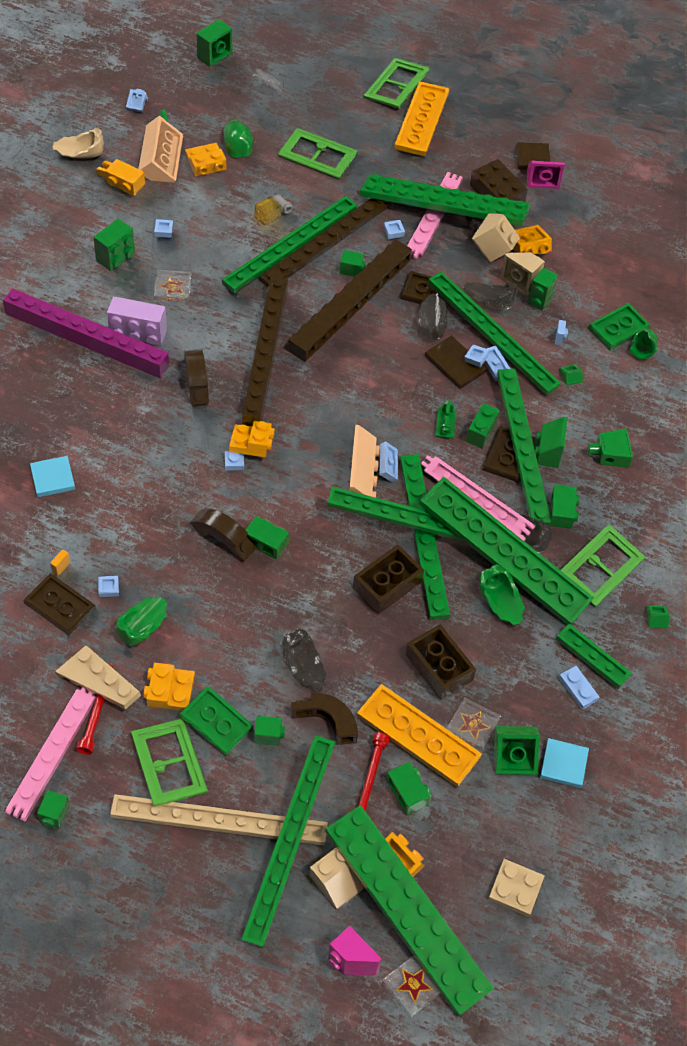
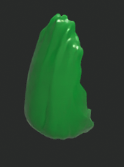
[223,119,253,158]
[479,564,525,626]
[115,596,168,646]

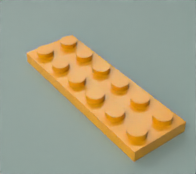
[394,81,449,156]
[357,684,482,788]

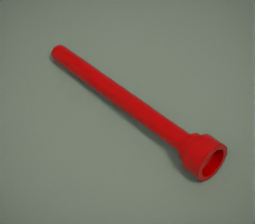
[76,664,114,755]
[358,732,390,811]

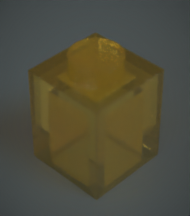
[254,196,281,226]

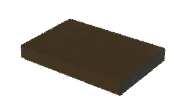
[425,335,487,389]
[483,426,535,483]
[23,573,96,635]

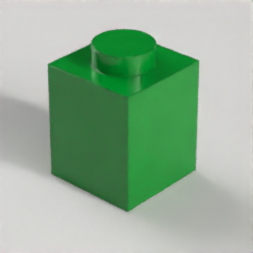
[339,250,366,277]
[254,716,285,746]
[37,790,69,828]

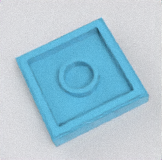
[30,456,75,497]
[540,738,589,788]

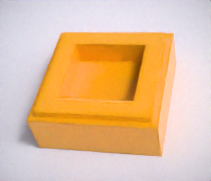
[50,550,70,576]

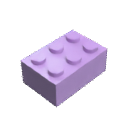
[107,296,167,346]

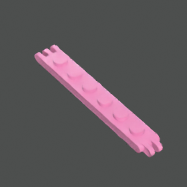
[407,172,463,259]
[421,455,535,541]
[5,687,96,822]

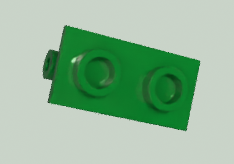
[435,401,457,439]

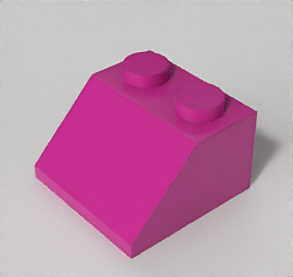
[527,161,565,189]
[328,926,381,976]

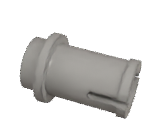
[272,194,293,214]

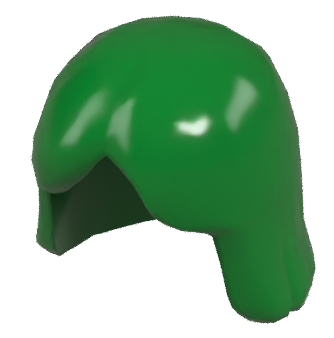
[630,329,659,360]

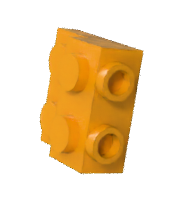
[185,143,227,177]
[514,225,552,254]
[229,421,275,457]
[144,663,195,711]
[385,832,424,877]

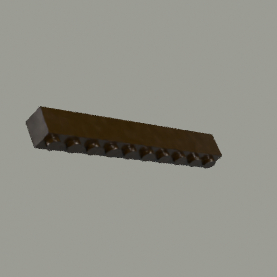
[288,240,412,362]
[242,277,288,427]

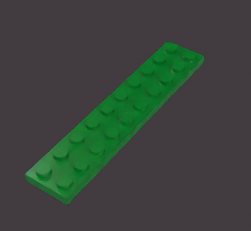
[360,174,530,226]
[419,476,594,625]
[325,805,494,1017]

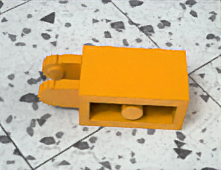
[96,159,145,196]

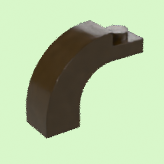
[184,349,209,405]
[190,509,256,562]
[291,693,358,745]

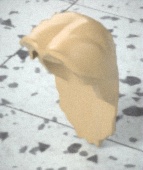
[52,128,104,158]

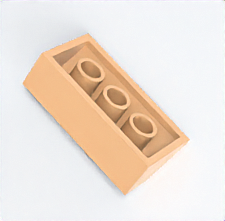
[139,116,183,183]
[349,425,380,498]

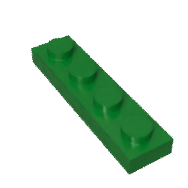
[556,623,632,689]

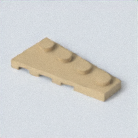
[55,646,141,709]

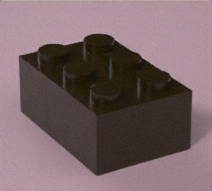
[470,159,528,202]
[353,544,424,614]
[405,624,476,700]

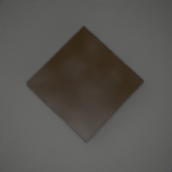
[516,142,551,170]
[401,271,439,308]

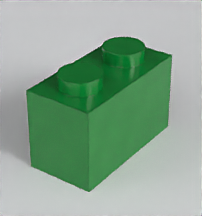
[528,268,558,311]
[466,403,500,449]
[550,484,580,529]
[246,516,289,560]
[386,761,431,815]

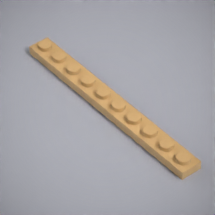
[110,794,328,846]

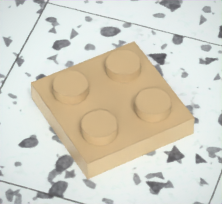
[488,859,545,917]

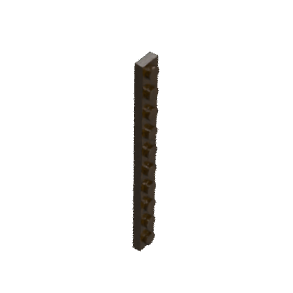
[259,198,392,287]

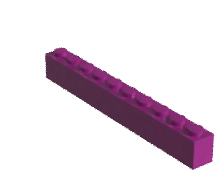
[3,288,169,379]

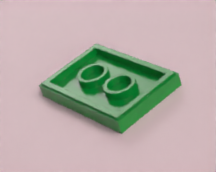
[588,303,651,351]
[179,686,254,757]

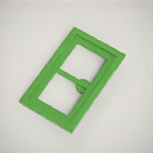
[363,58,430,108]
[278,128,358,179]
[561,524,646,607]
[131,719,208,807]

